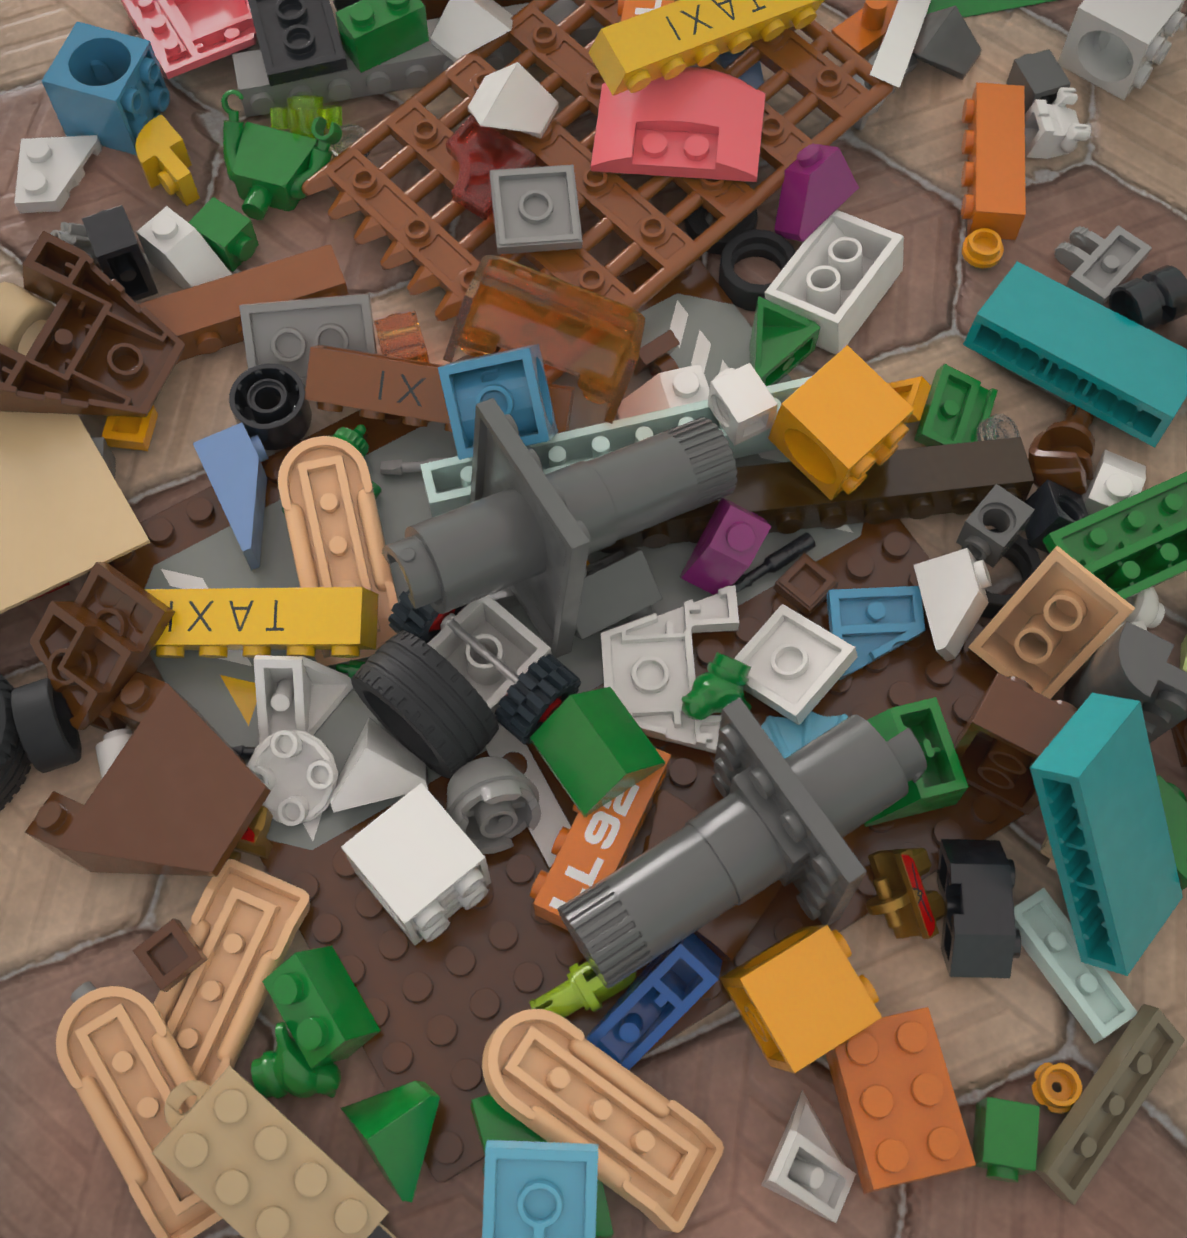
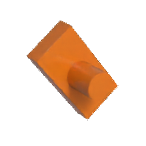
[831,0,898,58]

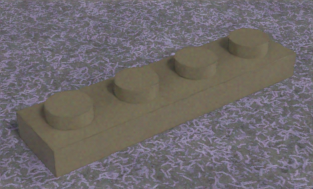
[1035,1004,1185,1205]

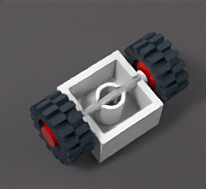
[388,590,581,745]

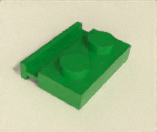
[914,363,998,447]

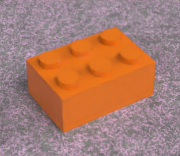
[825,1007,976,1194]

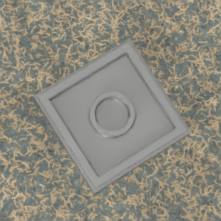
[490,165,582,254]

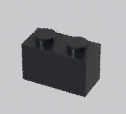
[82,205,159,301]

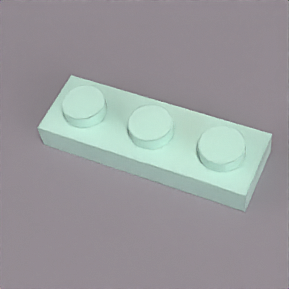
[1014,888,1137,1044]

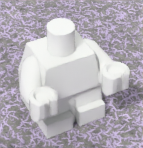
[1025,87,1091,159]

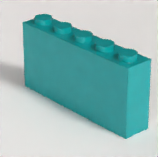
[963,261,1187,448]
[1030,693,1183,976]

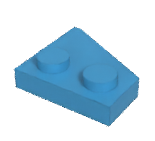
[826,586,925,680]

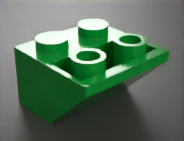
[864,697,968,827]

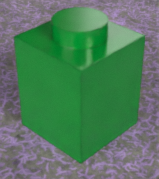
[188,197,259,272]
[972,1097,1040,1182]

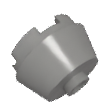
[446,757,541,854]

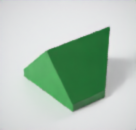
[750,296,821,386]
[341,1080,440,1202]

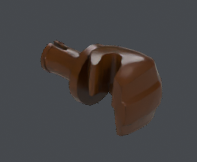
[1028,404,1095,495]

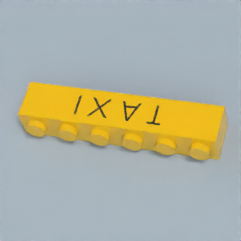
[588,0,824,96]
[144,587,379,658]

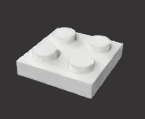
[734,604,858,725]

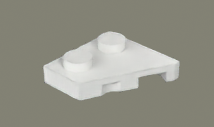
[14,135,102,213]

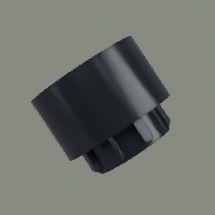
[229,363,312,450]

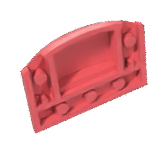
[121,0,257,79]
[591,66,765,182]

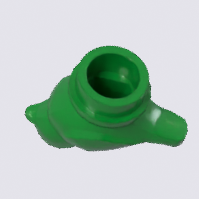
[681,652,752,720]
[251,1022,341,1099]

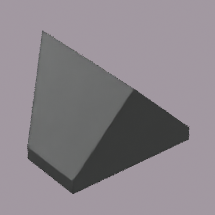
[912,5,982,80]

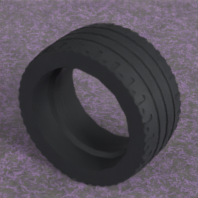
[351,631,499,779]

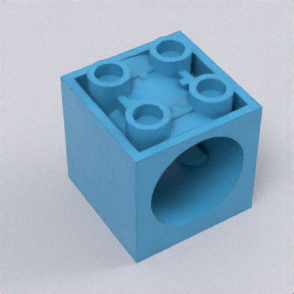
[42,21,170,155]
[438,344,558,460]

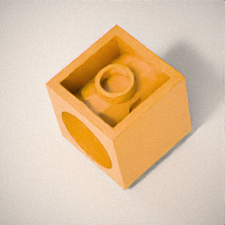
[768,345,914,501]
[719,925,882,1073]

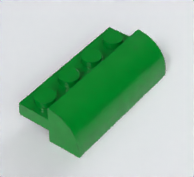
[1042,471,1187,600]

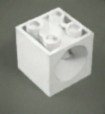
[1058,0,1185,100]
[341,783,491,945]

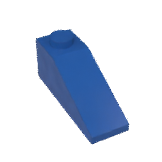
[585,933,722,1070]

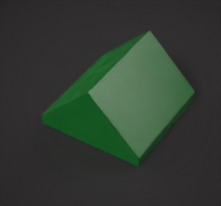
[530,687,665,818]

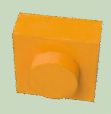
[888,376,931,424]
[101,406,158,451]

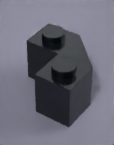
[936,839,1021,978]

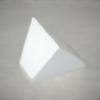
[430,0,513,62]
[468,62,559,139]
[254,655,353,744]
[331,718,428,813]
[761,1090,856,1223]

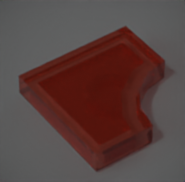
[445,115,536,221]

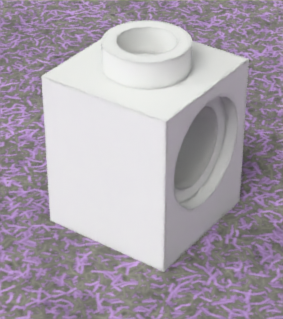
[707,363,778,446]

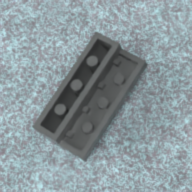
[1063,621,1187,743]

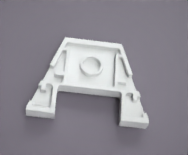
[601,585,739,753]

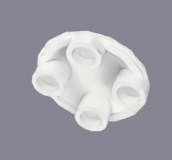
[248,729,338,826]

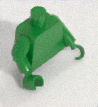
[221,89,342,220]

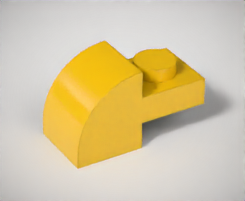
[135,114,200,206]

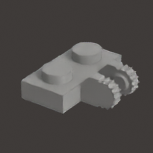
[1054,225,1152,305]

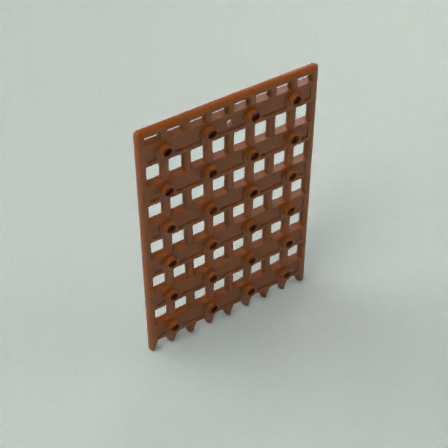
[302,0,894,384]

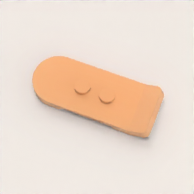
[278,436,398,666]
[153,859,310,1086]
[56,986,223,1238]
[482,1009,724,1233]

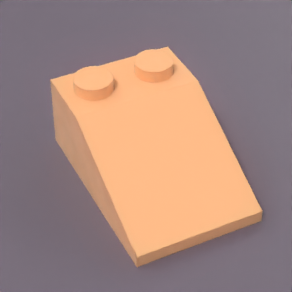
[968,546,1135,699]

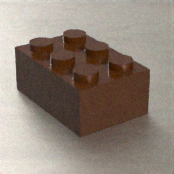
[954,673,1078,815]

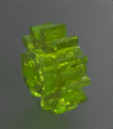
[270,95,342,138]

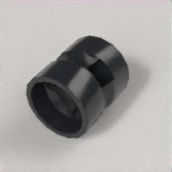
[1109,265,1187,330]

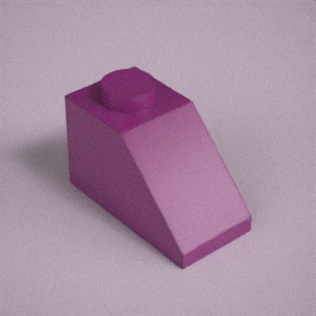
[774,143,859,242]
[679,497,771,595]

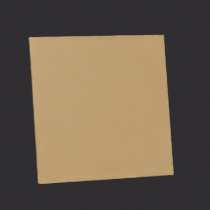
[0,411,150,614]

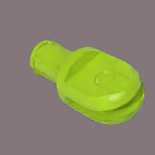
[529,962,636,1018]

